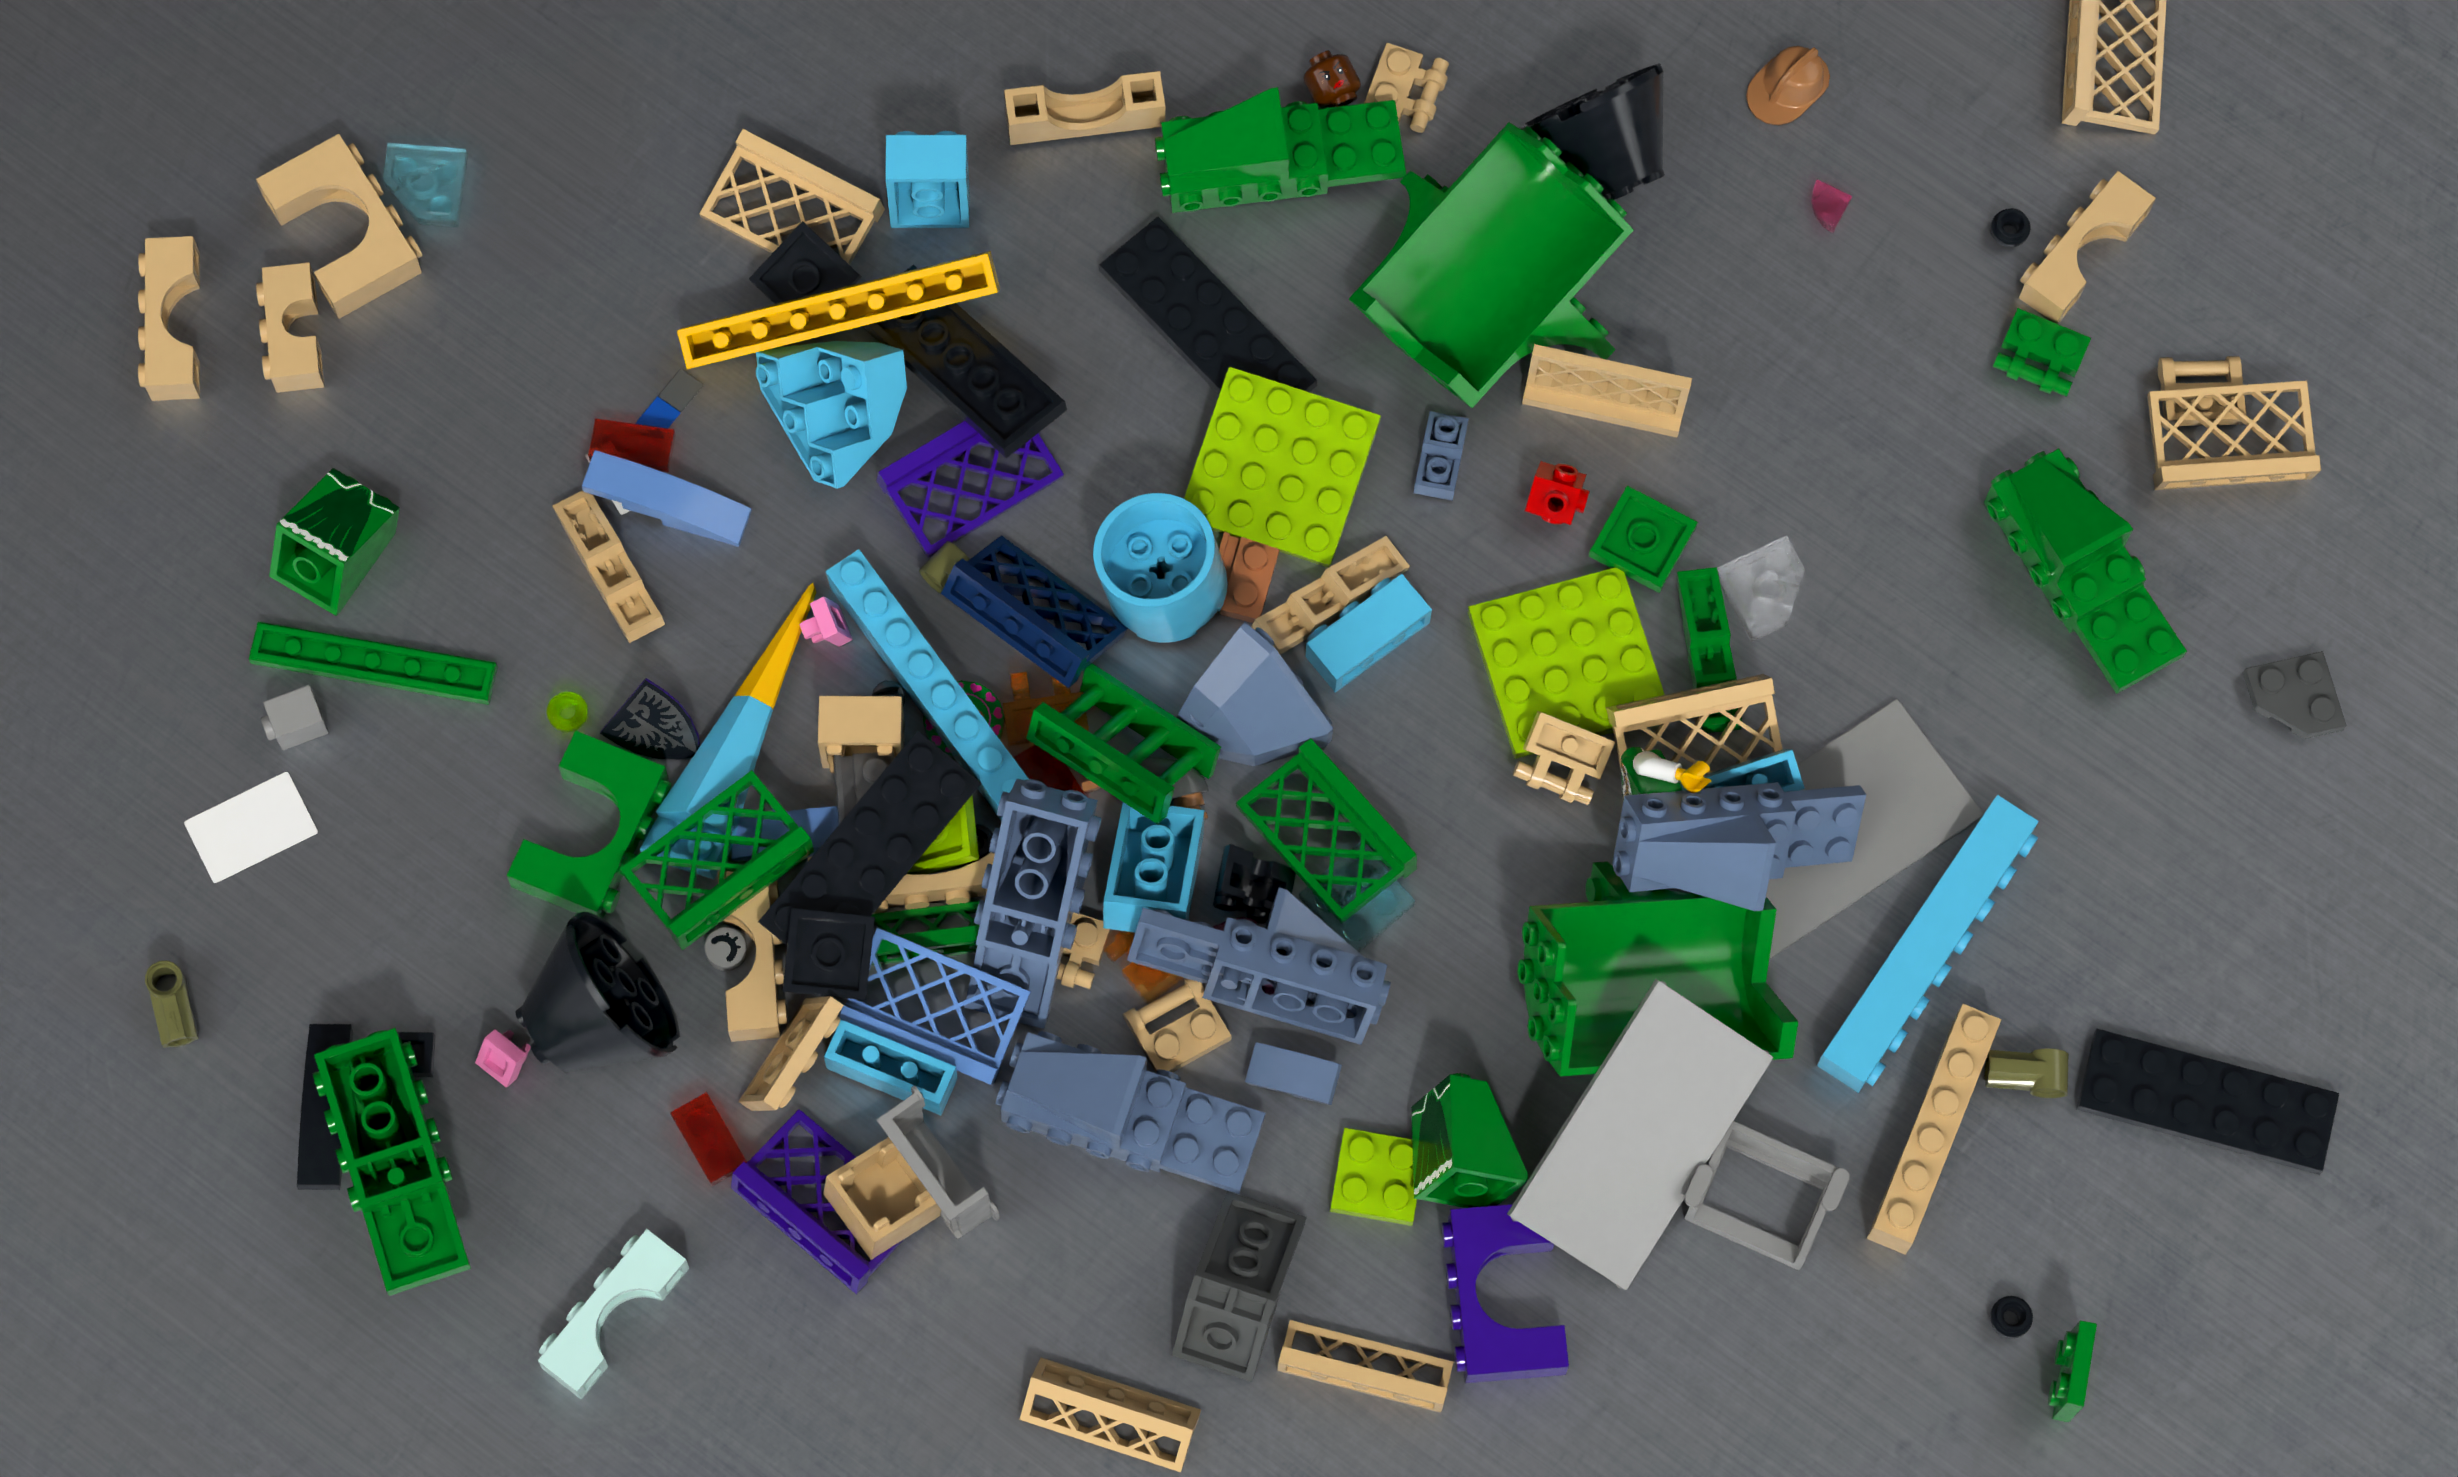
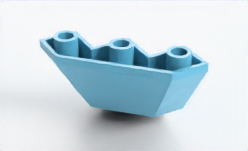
[756,341,907,489]

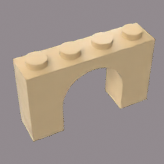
[256,134,423,319]

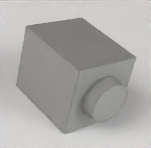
[260,685,329,751]

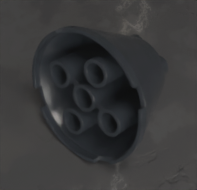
[1519,63,1665,200]
[515,912,680,1073]

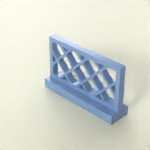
[839,927,1031,1085]

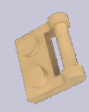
[2158,356,2246,426]
[1123,978,1232,1073]

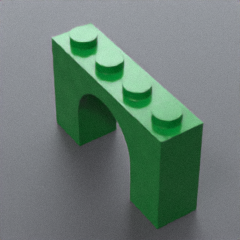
[506,730,671,919]

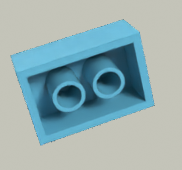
[886,131,970,228]
[1103,802,1205,933]

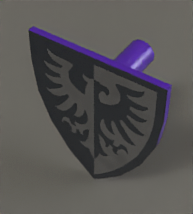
[600,678,700,760]

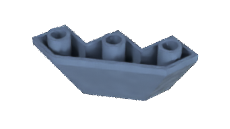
[1177,622,1333,766]

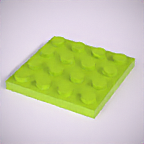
[1184,367,1381,568]
[1467,567,1665,759]

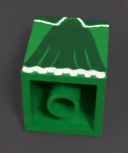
[269,468,400,616]
[1411,1073,1528,1208]

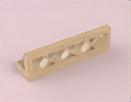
[1277,1320,1454,1413]
[1019,1357,1201,1472]

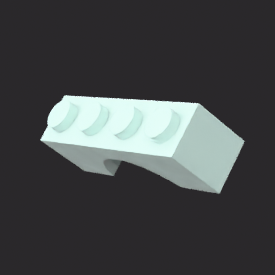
[538,1229,689,1399]

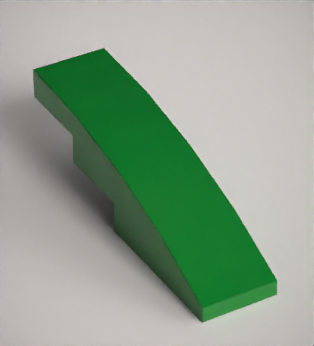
[1677,567,1742,733]

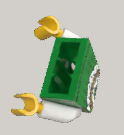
[1621,747,1711,800]

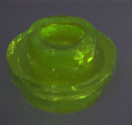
[547,692,588,732]

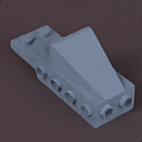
[964,779,1101,1029]
[1612,782,1866,911]
[1127,887,1391,1045]
[996,1031,1266,1194]

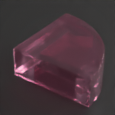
[1811,179,1852,233]

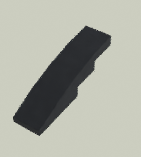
[297,1024,353,1190]

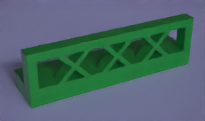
[872,901,980,965]

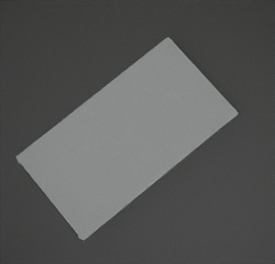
[1766,699,1984,960]
[1507,979,1774,1290]

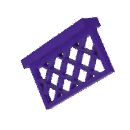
[876,421,1064,558]
[731,1109,906,1294]

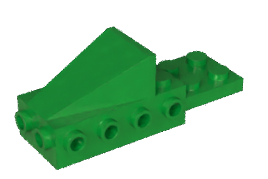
[1155,87,1406,213]
[1984,448,2187,694]
[312,1028,471,1296]

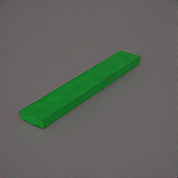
[249,622,498,705]

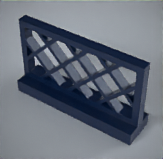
[941,535,1128,688]

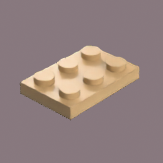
[739,996,844,1111]

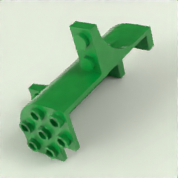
[1348,122,1634,408]
[1517,861,1798,1077]

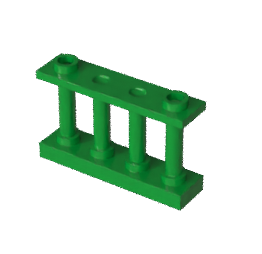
[1026,663,1221,825]

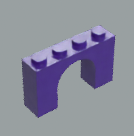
[1442,1204,1569,1383]

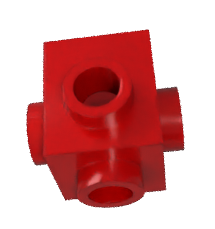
[1525,461,1590,525]

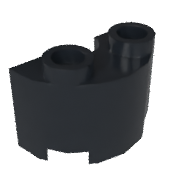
[1213,844,1296,924]

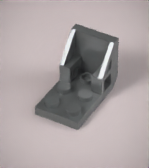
[1172,1191,1307,1382]

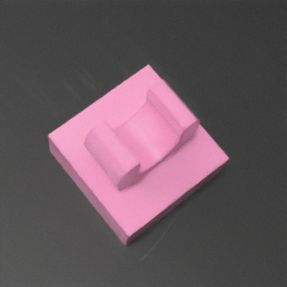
[799,596,853,647]
[475,1029,531,1088]

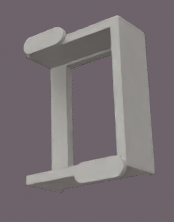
[876,1085,1000,1240]
[1684,1121,1850,1271]

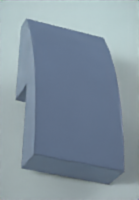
[1414,411,1469,501]
[1245,1042,1342,1105]

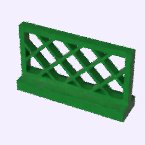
[1236,738,1417,924]
[620,770,814,951]

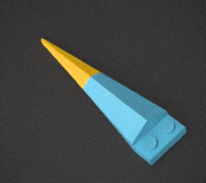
[639,583,816,880]

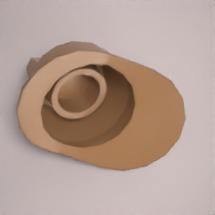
[1746,46,1830,125]

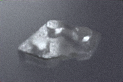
[1717,536,1805,642]

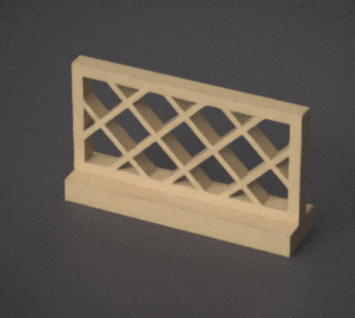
[2061,0,2167,135]
[699,129,885,265]
[1522,344,1692,438]
[2147,380,2321,490]
[1606,674,1783,774]

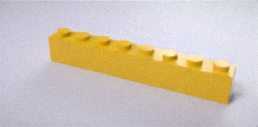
[677,251,1000,369]

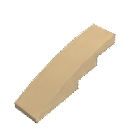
[552,490,665,643]
[1251,536,1410,655]

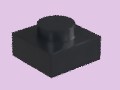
[398,1032,436,1077]

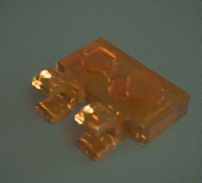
[1002,672,1089,746]

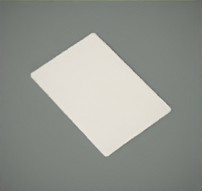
[184,772,318,883]

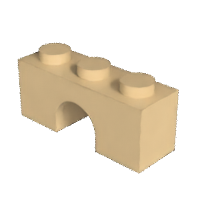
[256,262,325,393]

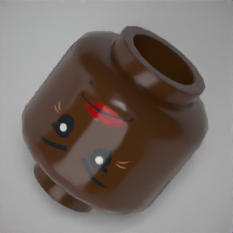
[1303,50,1361,108]

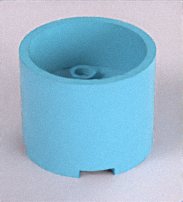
[1093,493,1228,643]

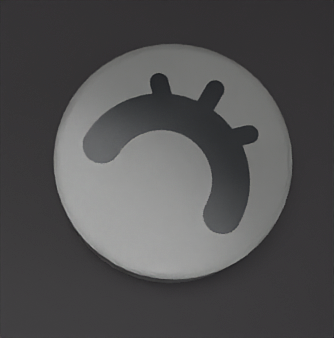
[705,927,747,971]

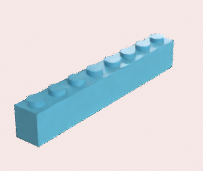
[825,549,1029,822]
[1817,795,2039,1093]

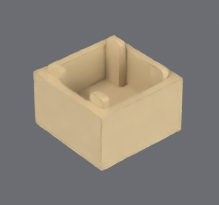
[818,696,905,773]
[823,1137,941,1260]

